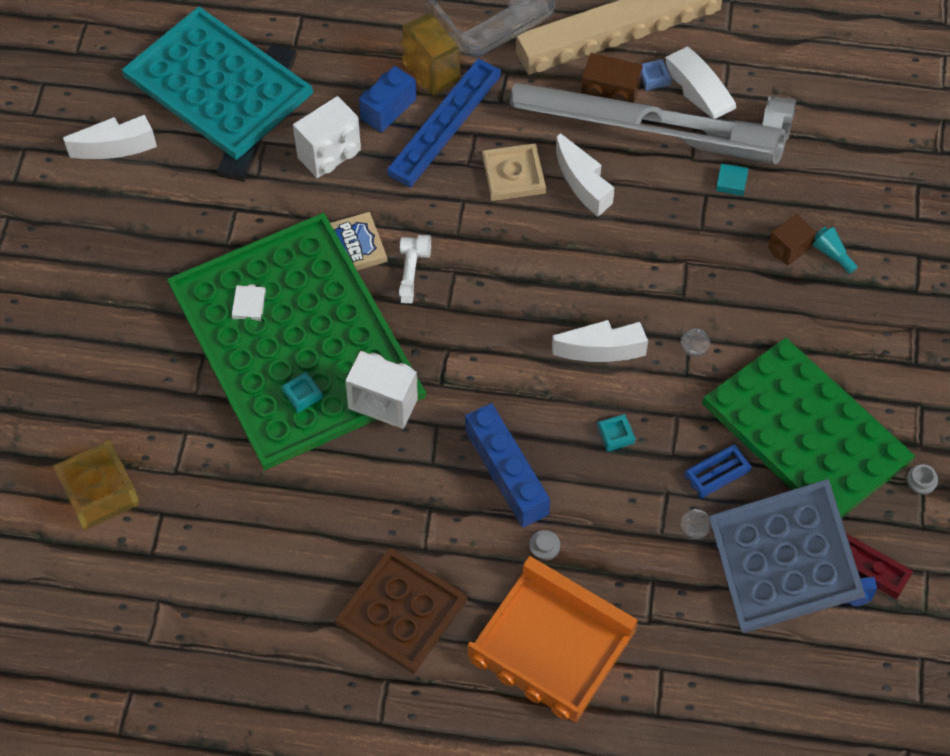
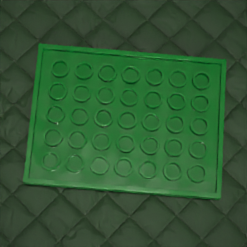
[167,213,426,471]

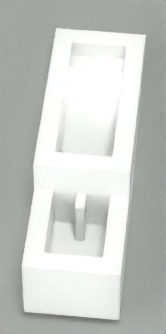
[665,46,736,119]
[63,115,157,159]
[556,133,615,217]
[552,320,648,362]

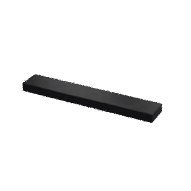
[217,45,297,182]

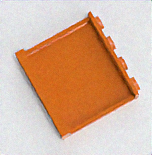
[468,556,638,723]

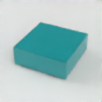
[716,163,749,196]
[281,371,323,413]
[597,414,636,452]

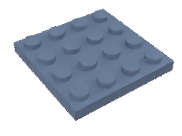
[709,479,866,633]

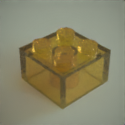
[401,12,460,96]
[53,440,140,531]

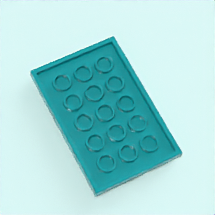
[122,6,313,160]

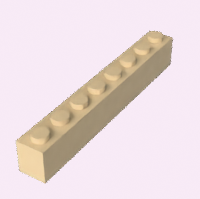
[516,0,722,75]

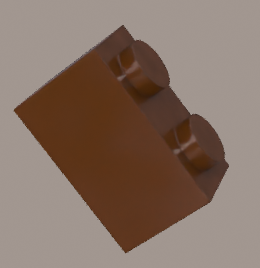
[581,53,643,103]

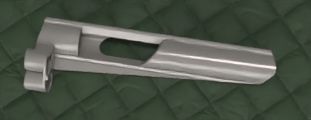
[510,83,796,165]

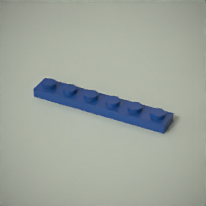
[387,58,501,188]

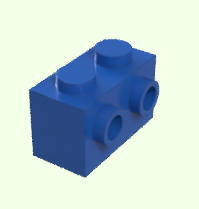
[359,65,416,133]

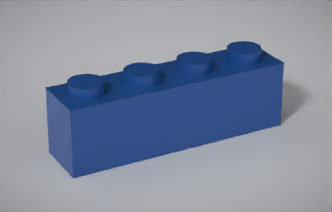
[465,403,550,528]

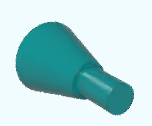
[812,227,858,275]

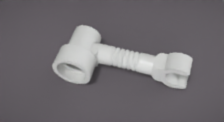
[399,235,431,303]

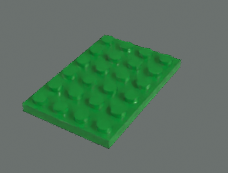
[702,338,915,519]

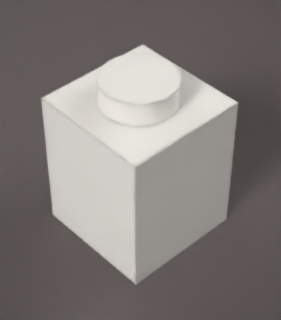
[232,284,266,321]

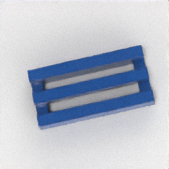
[684,444,752,499]

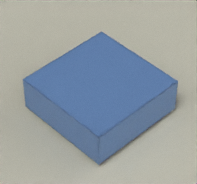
[641,59,672,91]

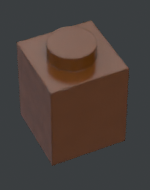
[768,214,816,266]

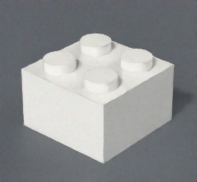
[293,96,361,178]
[346,351,418,429]

